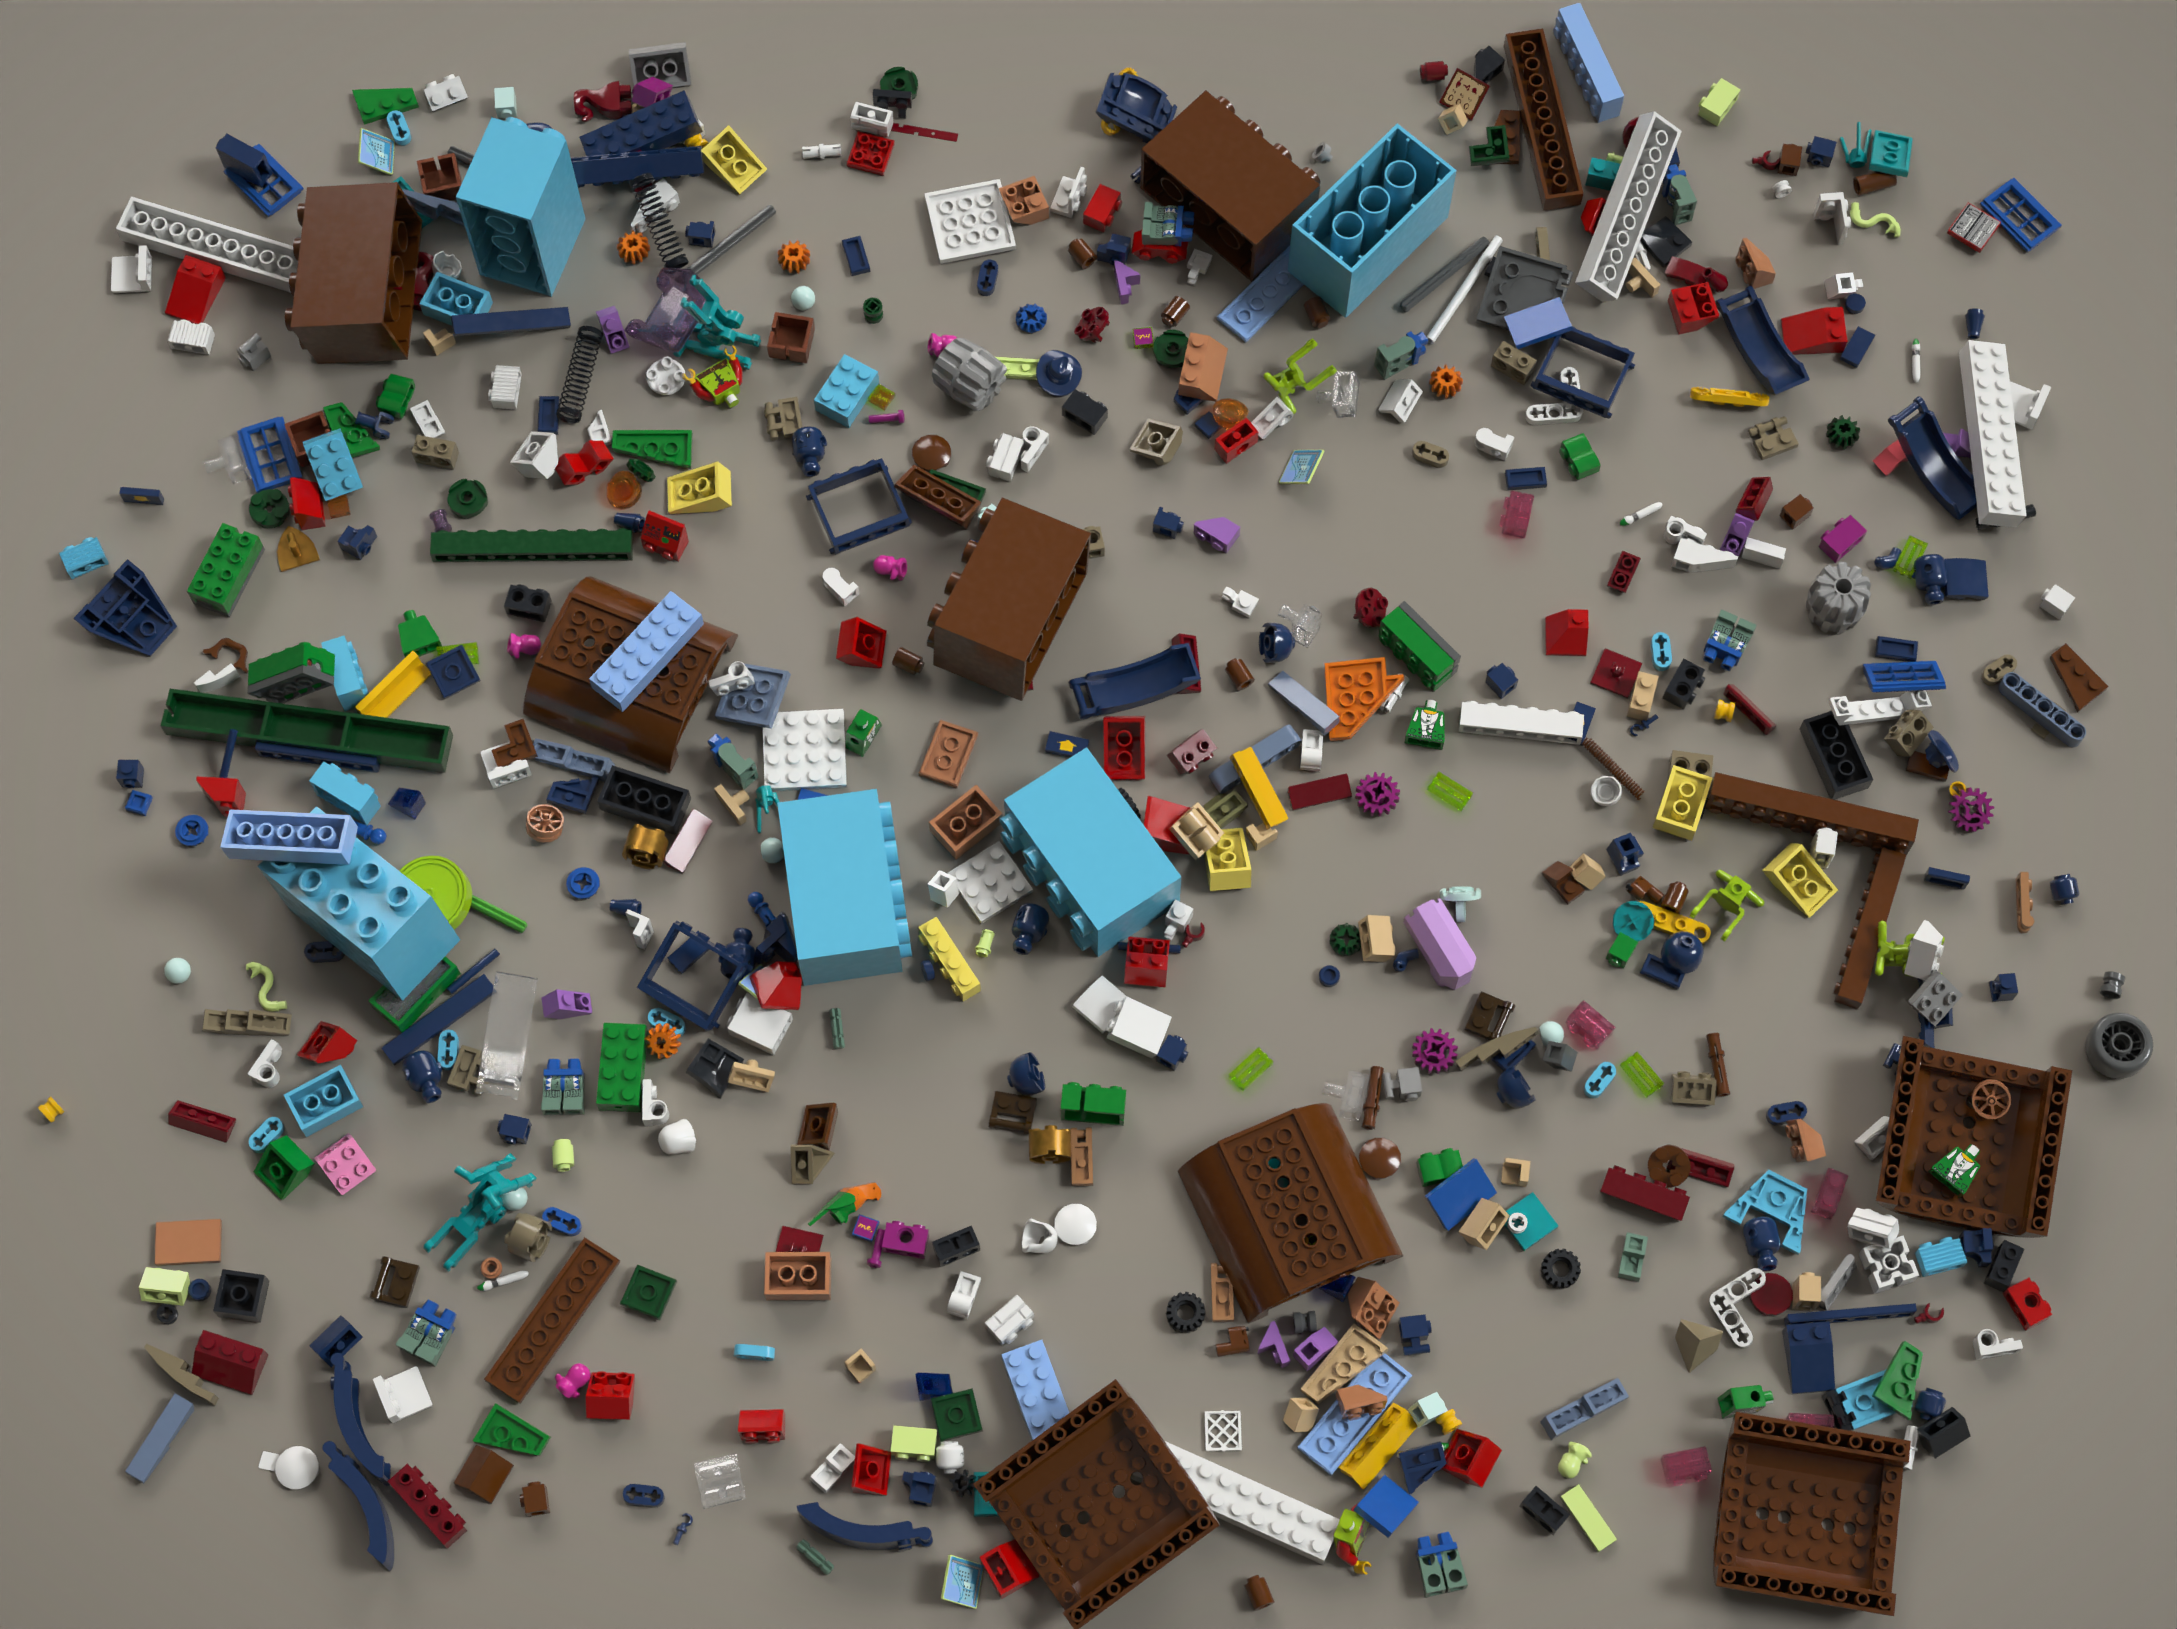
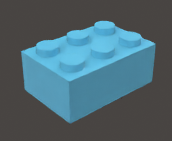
[420,272,493,326]
[814,354,879,428]
[303,428,363,501]
[321,635,369,711]
[309,761,381,825]
[284,1065,363,1137]

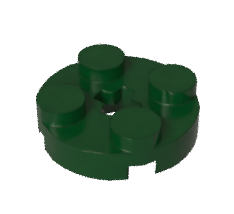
[880,67,918,100]
[1153,330,1189,368]
[447,479,488,519]
[249,489,290,529]

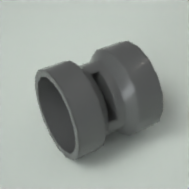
[2100,971,2125,999]
[1293,1311,1317,1334]

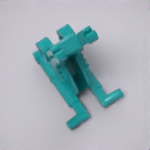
[673,275,761,370]
[423,1153,537,1272]

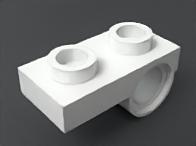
[1664,516,1707,545]
[709,661,755,696]
[1300,729,1323,772]
[947,1271,981,1320]

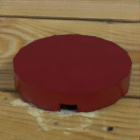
[1749,1273,1793,1316]

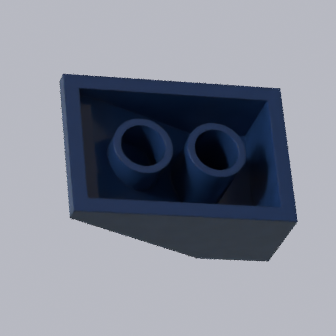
[1782,1321,1835,1394]

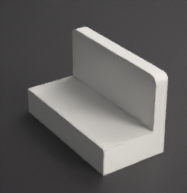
[1378,379,1423,423]
[1741,537,1786,569]
[626,909,654,950]

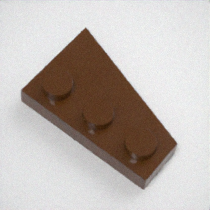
[1487,110,1520,165]
[2050,644,2109,713]

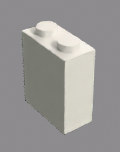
[727,993,793,1056]
[1106,997,1172,1059]

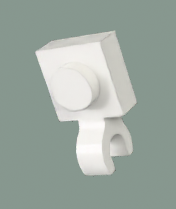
[1187,249,1213,285]
[1222,587,1259,618]

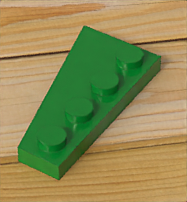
[612,430,693,469]

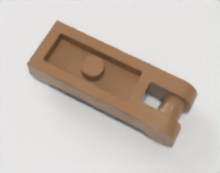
[2016,872,2034,933]
[1071,1127,1093,1186]
[1211,1263,1234,1322]

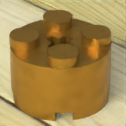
[622,824,669,869]
[1029,1125,1071,1164]

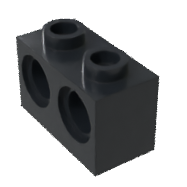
[504,584,552,622]
[1662,658,1706,709]
[932,1225,980,1267]
[1984,1240,2024,1292]
[1519,1486,1570,1535]

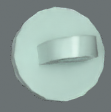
[1440,886,1481,922]

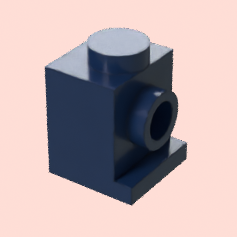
[685,221,716,248]
[1153,507,1184,539]
[1989,973,2018,1002]

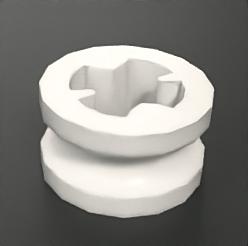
[1772,180,1792,198]
[1507,1213,1528,1234]

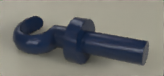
[1630,714,1658,736]
[673,1513,693,1546]

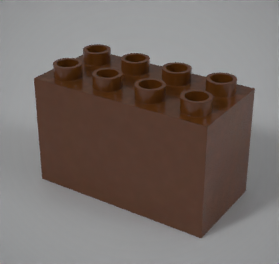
[1140,90,1321,282]
[285,182,423,364]
[927,497,1091,701]

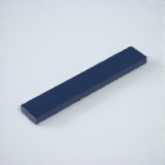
[451,307,571,336]
[255,742,380,772]
[382,974,497,1066]
[1784,1303,1917,1326]

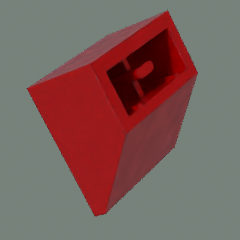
[1668,282,1719,335]
[288,477,326,530]
[1124,937,1170,987]
[586,1371,635,1420]
[738,1409,785,1444]
[979,1539,1040,1599]

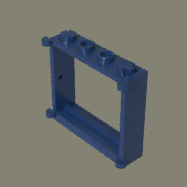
[1531,326,1636,419]
[806,458,912,555]
[637,921,753,1030]

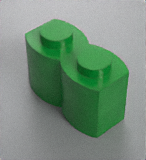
[376,374,415,419]
[1559,433,1601,480]
[1416,1148,1463,1187]

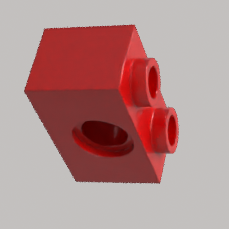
[1214,418,1259,464]
[2003,1277,2052,1331]

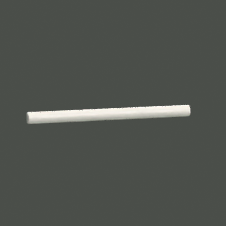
[1427,235,1503,344]

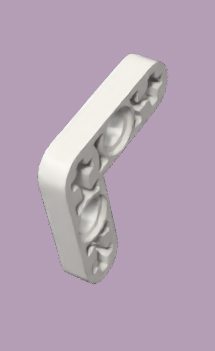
[1525,367,1583,425]
[1710,1268,1766,1348]

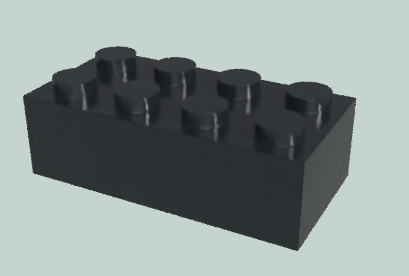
[1799,711,1873,800]
[597,765,691,835]

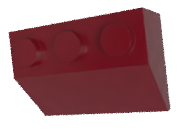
[191,1330,268,1395]

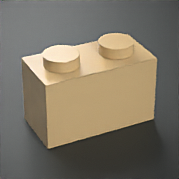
[1627,671,1659,721]
[1358,915,1395,962]
[1459,1198,1510,1250]
[1792,1272,1821,1311]

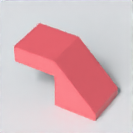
[1873,440,1908,475]

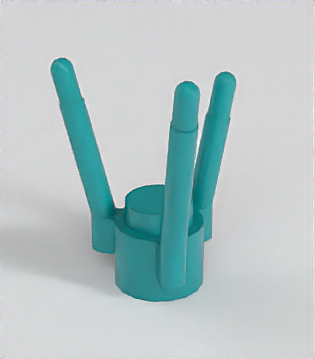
[1840,122,1872,168]
[755,785,780,833]

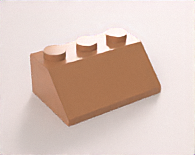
[1178,332,1228,402]

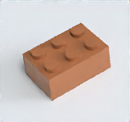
[929,785,1003,860]
[764,1252,832,1300]

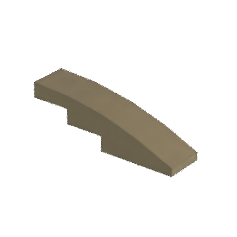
[202,1009,292,1036]
[1455,1027,1539,1071]
[144,1343,219,1406]

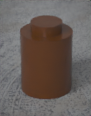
[1068,239,1097,269]
[1161,296,1190,327]
[1303,297,1330,328]
[892,647,925,675]
[1225,658,1255,691]
[1660,881,1689,914]
[1244,1575,1275,1611]

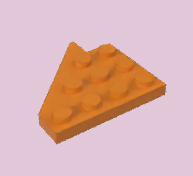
[1325,657,1404,741]

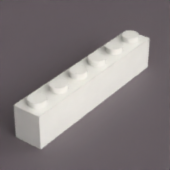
[1459,701,1584,745]

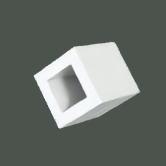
[2040,584,2075,620]
[928,870,959,908]

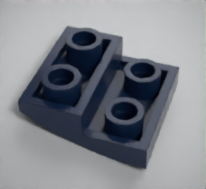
[1945,558,1989,600]

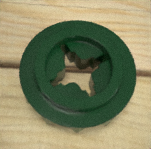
[626,459,656,482]
[1330,923,1361,956]

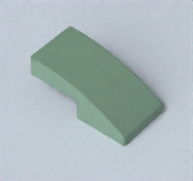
[1618,1232,1648,1282]

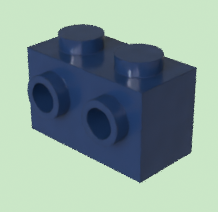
[309,1315,363,1368]

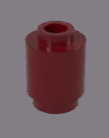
[1420,61,1448,82]

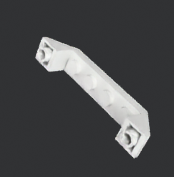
[1828,690,1932,725]

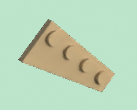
[1301,1323,1389,1404]

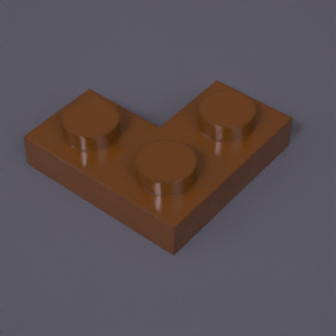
[491,718,538,767]

